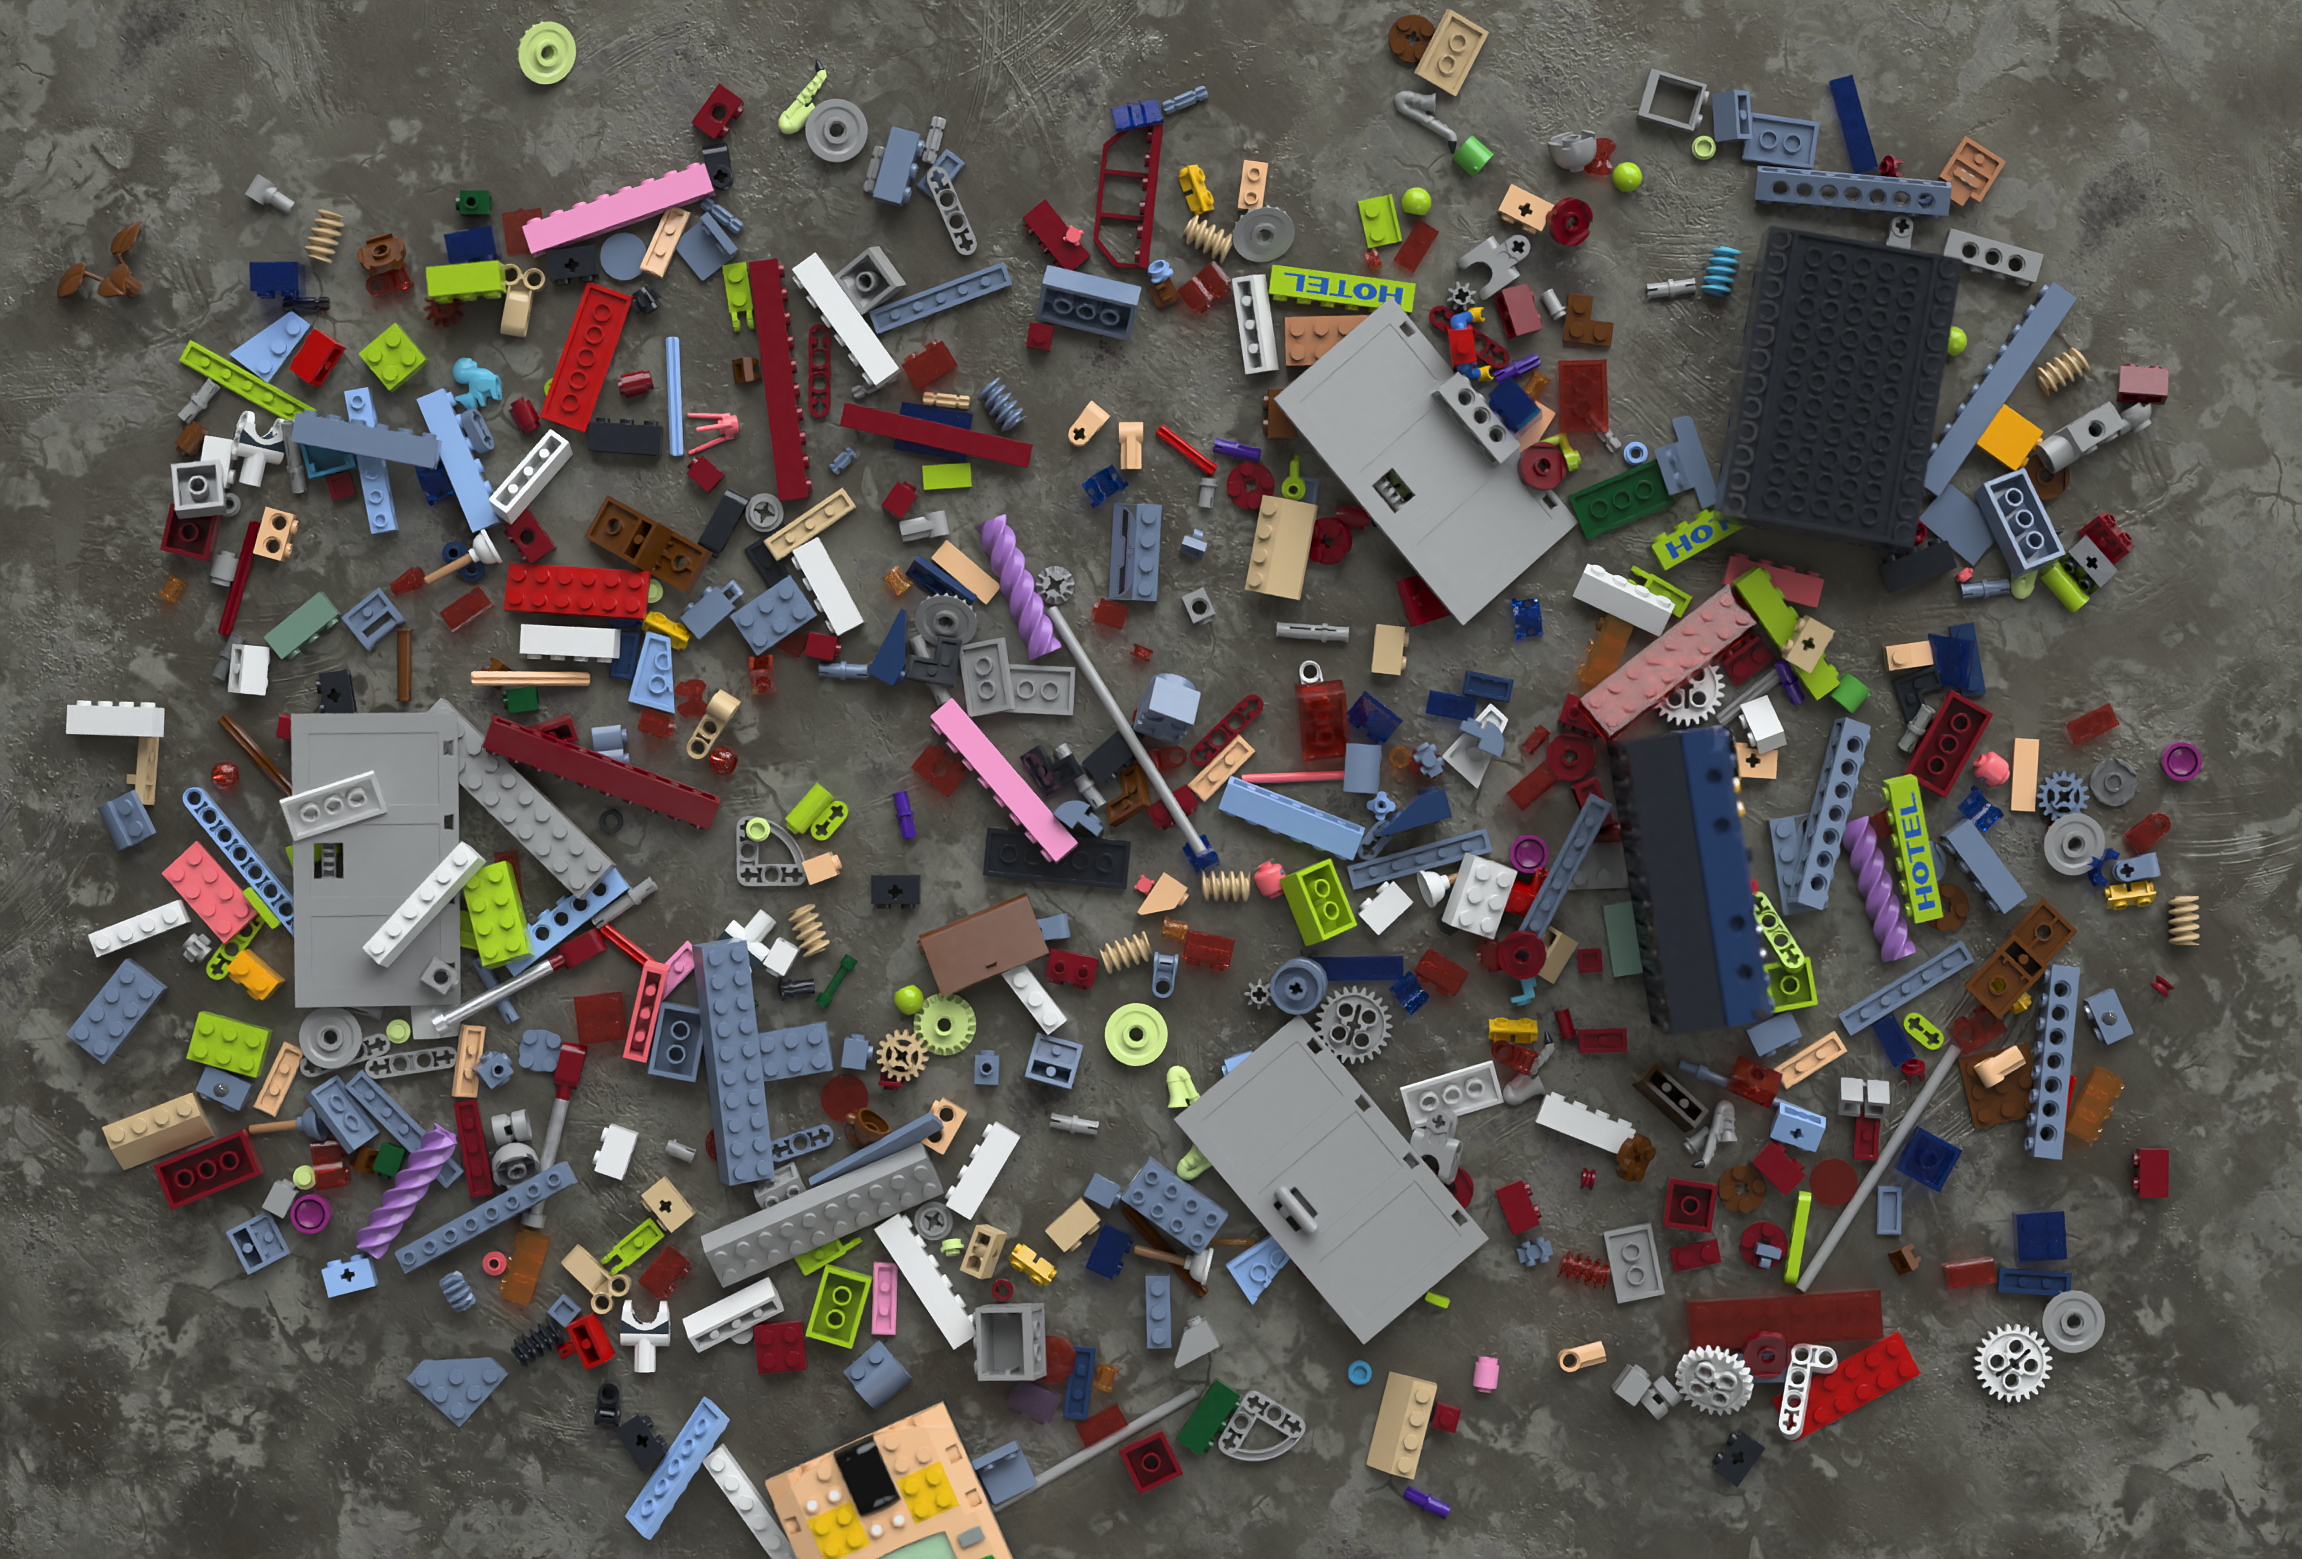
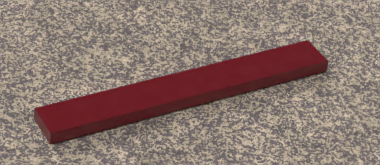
[840,402,1033,468]

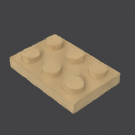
[1414,9,1489,96]

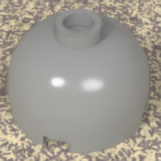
[1548,130,1597,172]
[492,1142,541,1190]

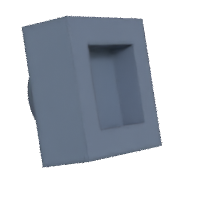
[547,1293,582,1327]

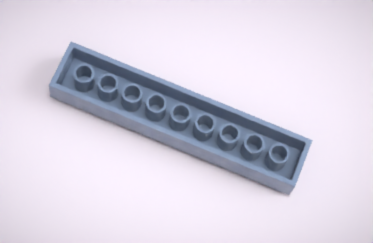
[692,938,775,1186]

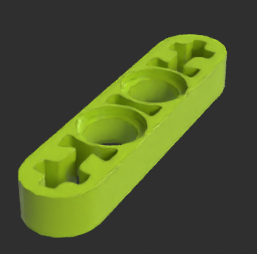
[1754,891,1804,973]
[206,915,266,980]
[1783,1191,1811,1285]

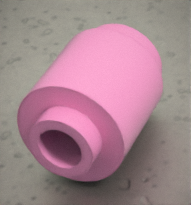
[1473,1357,1499,1393]

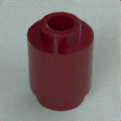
[617,369,654,398]
[508,397,541,435]
[1335,504,1370,530]

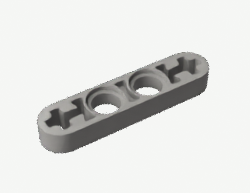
[926,167,977,255]
[300,1033,392,1077]
[365,1046,457,1079]

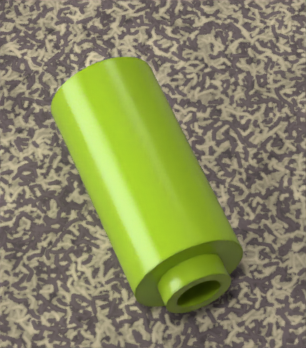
[2040,562,2090,614]
[785,783,835,834]

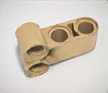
[500,264,547,338]
[687,689,741,759]
[561,1244,632,1314]

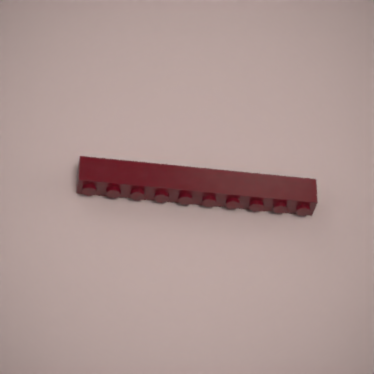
[749,258,813,502]
[482,715,720,830]

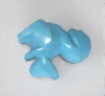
[452,357,502,410]

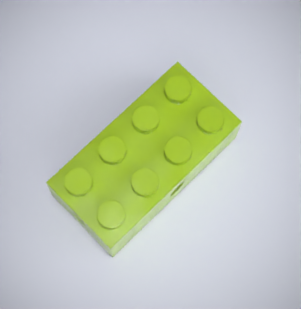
[463,861,535,970]

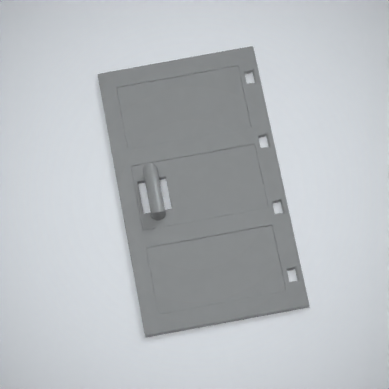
[1273,297,1578,626]
[291,712,461,1008]
[1174,1014,1489,1344]

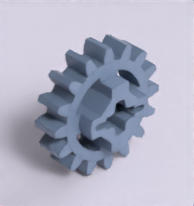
[2036,771,2089,821]

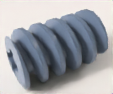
[977,377,1028,432]

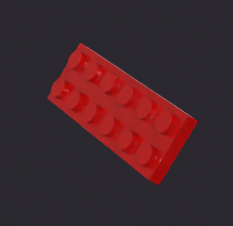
[539,281,634,434]
[503,563,651,620]
[1771,1331,1921,1442]

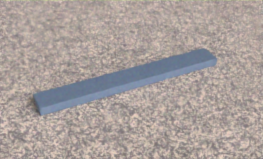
[1515,793,1612,961]

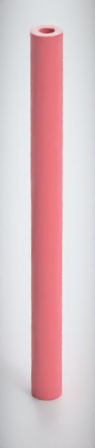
[1242,770,1345,784]

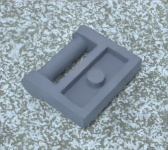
[341,587,407,651]

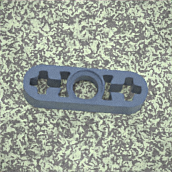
[771,1124,834,1162]

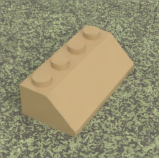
[1245,495,1318,600]
[102,1091,214,1170]
[1366,1371,1437,1480]

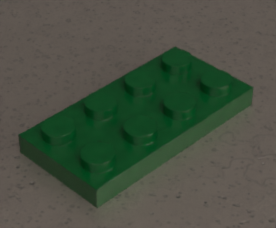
[1568,459,1676,540]

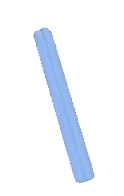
[666,337,683,456]

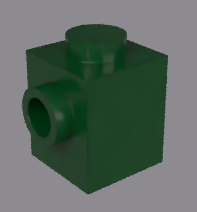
[455,190,492,216]

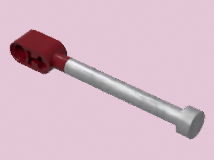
[430,928,608,1037]
[520,1040,588,1228]

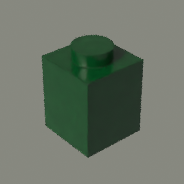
[503,686,541,714]
[373,1141,408,1180]

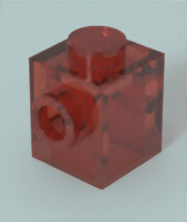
[749,655,777,695]
[1475,937,1502,972]

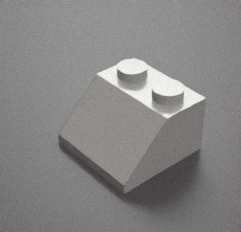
[833,246,907,315]
[1174,1315,1219,1369]

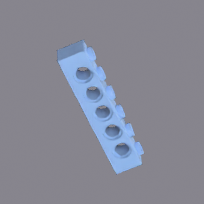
[344,387,399,535]
[505,868,630,977]

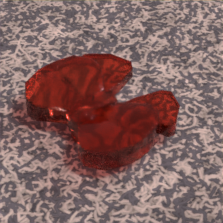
[1584,138,1617,176]
[674,679,708,717]

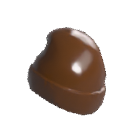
[844,1107,892,1149]

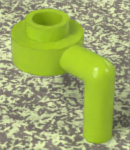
[1538,434,1582,473]
[1282,454,1306,501]

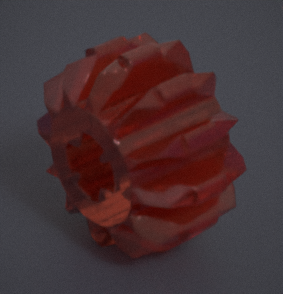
[423,297,465,328]

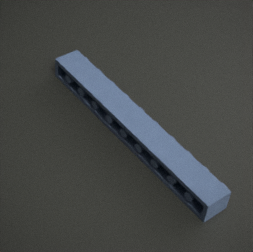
[1924,282,2077,497]

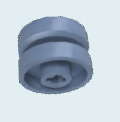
[1270,957,1328,1015]

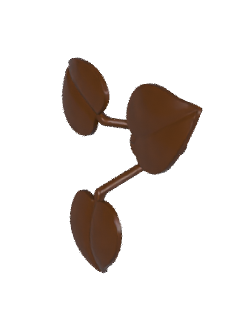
[57,221,142,299]

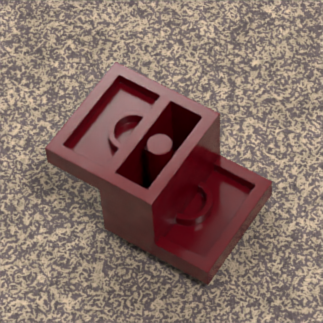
[1396,575,1451,628]

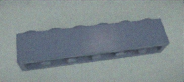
[291,410,442,470]

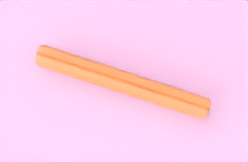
[471,672,590,686]

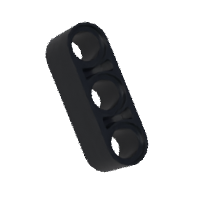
[697,487,750,559]

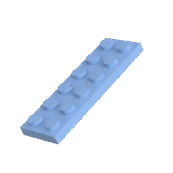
[625,1397,730,1540]

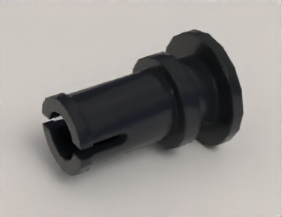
[778,977,815,1001]

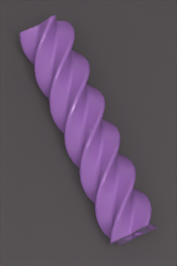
[975,514,1061,660]
[1842,816,1916,962]
[356,1123,457,1259]

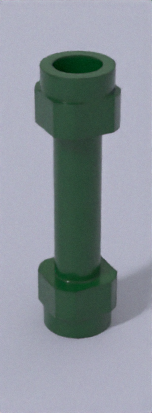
[815,953,858,1009]

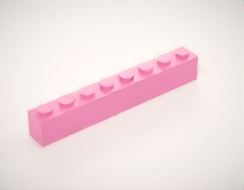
[522,163,716,258]
[930,698,1078,864]

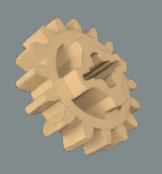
[876,1029,929,1082]

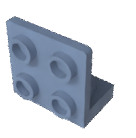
[676,212,740,281]
[971,1441,1037,1504]

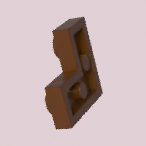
[1562,293,1614,347]
[1106,763,1150,827]

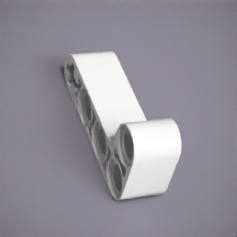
[1779,1343,1838,1440]

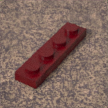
[453,1098,495,1198]

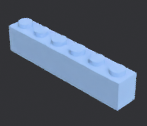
[417,388,502,534]
[1218,776,1365,860]

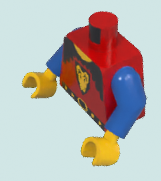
[1445,307,1494,382]

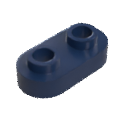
[442,541,485,581]

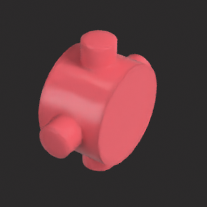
[1063,225,1084,246]
[1956,567,1973,583]
[1134,875,1155,896]

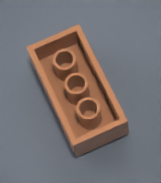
[1284,315,1369,367]

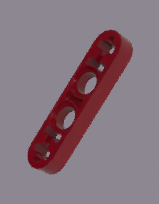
[1429,305,1510,369]
[808,324,831,418]
[1190,694,1263,766]

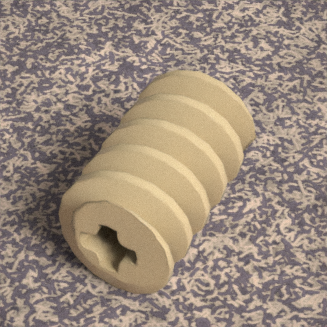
[304,209,345,263]
[1180,215,1233,263]
[2036,347,2091,396]
[1202,871,1250,902]
[2168,896,2200,945]
[788,904,830,958]
[1100,931,1153,974]

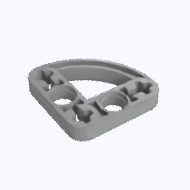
[736,816,807,886]
[1218,1390,1306,1461]

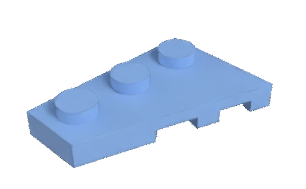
[230,311,312,383]
[628,631,675,713]
[1226,1234,1290,1305]

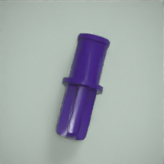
[1493,353,1541,386]
[1213,437,1261,462]
[1774,659,1805,705]
[892,791,916,840]
[1403,1486,1451,1519]

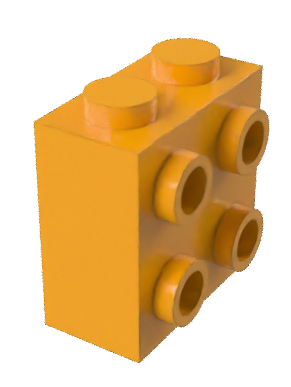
[1974,404,2043,472]
[226,949,286,1001]

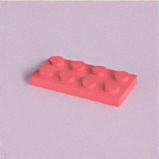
[162,841,259,944]

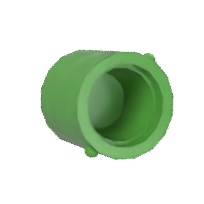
[1452,135,1494,178]
[1828,673,1871,714]

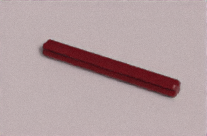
[218,520,261,637]

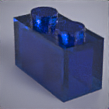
[1085,1222,1134,1280]

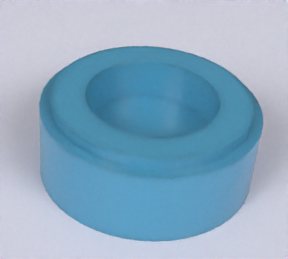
[1348,1360,1372,1385]

